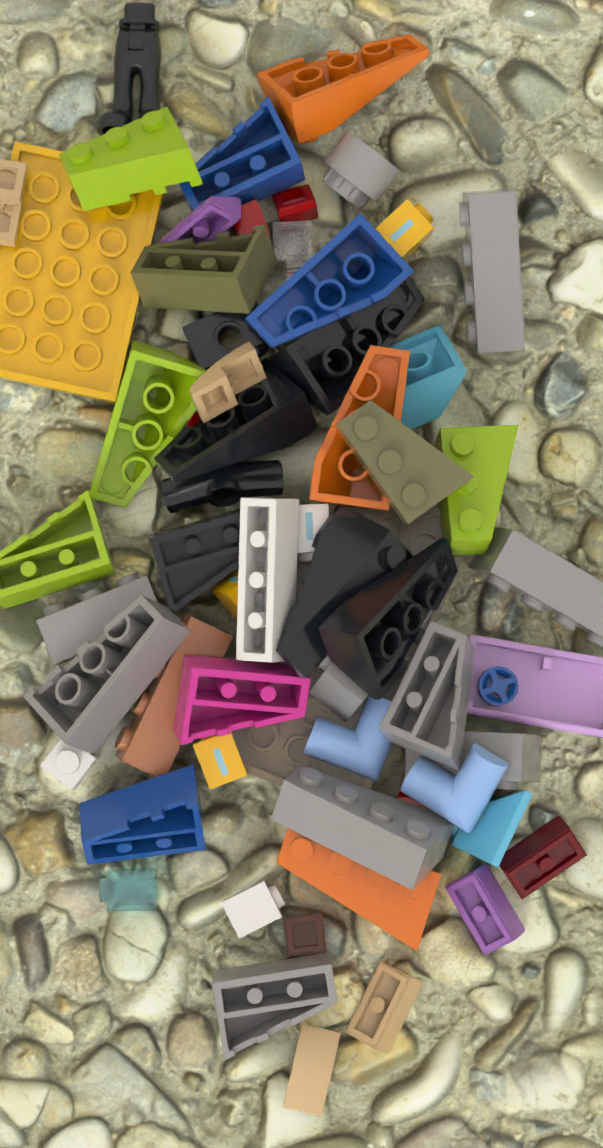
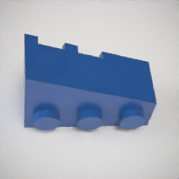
[179,96,305,212]
[80,764,206,865]

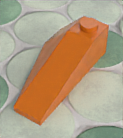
[256,34,430,145]
[309,345,410,512]

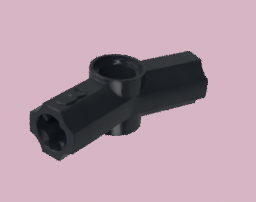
[160,460,284,514]

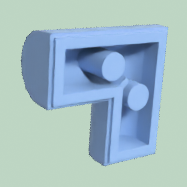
[303,695,392,782]
[400,743,510,833]

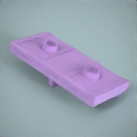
[467,634,603,738]

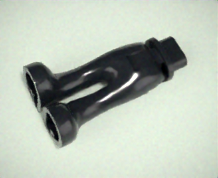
[97,3,161,135]

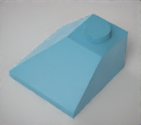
[390,325,467,429]
[450,789,533,867]

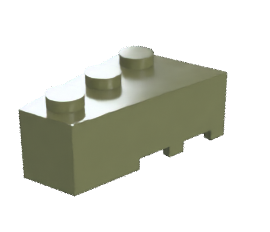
[130,224,277,314]

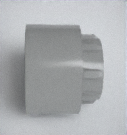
[323,130,401,209]

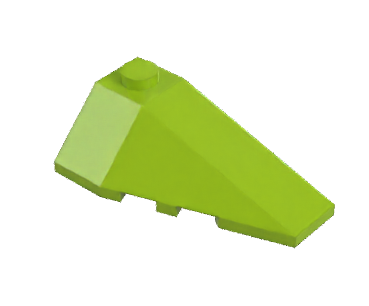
[89,340,207,508]

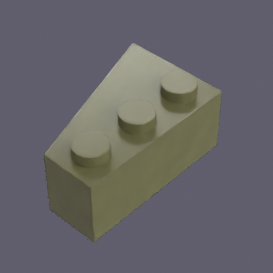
[335,400,475,525]

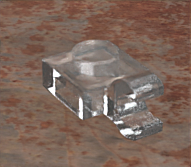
[272,221,313,280]

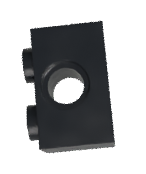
[182,301,270,370]

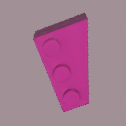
[173,654,311,745]

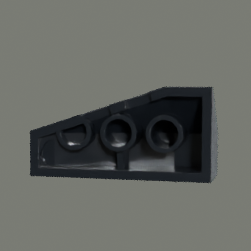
[270,276,425,415]
[154,358,318,482]
[318,538,458,700]

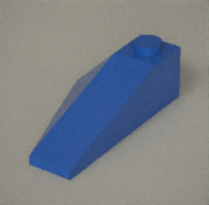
[245,213,414,348]

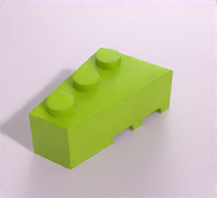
[59,107,203,211]
[434,425,519,556]
[0,490,116,609]

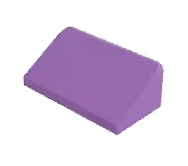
[161,196,241,243]
[445,863,525,955]

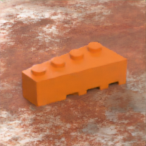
[276,828,441,951]

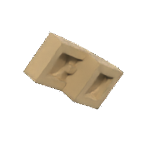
[0,159,27,247]
[189,341,267,423]
[282,1024,341,1117]

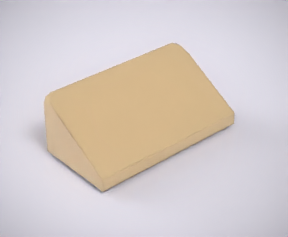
[345,961,423,1053]

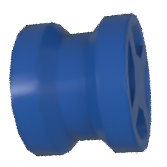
[477,666,519,706]

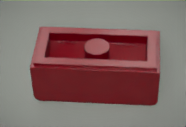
[499,816,587,899]

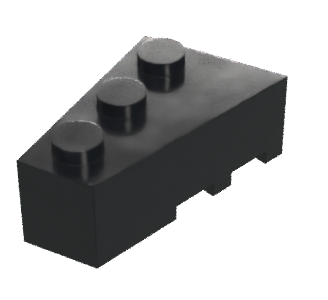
[149,508,240,613]

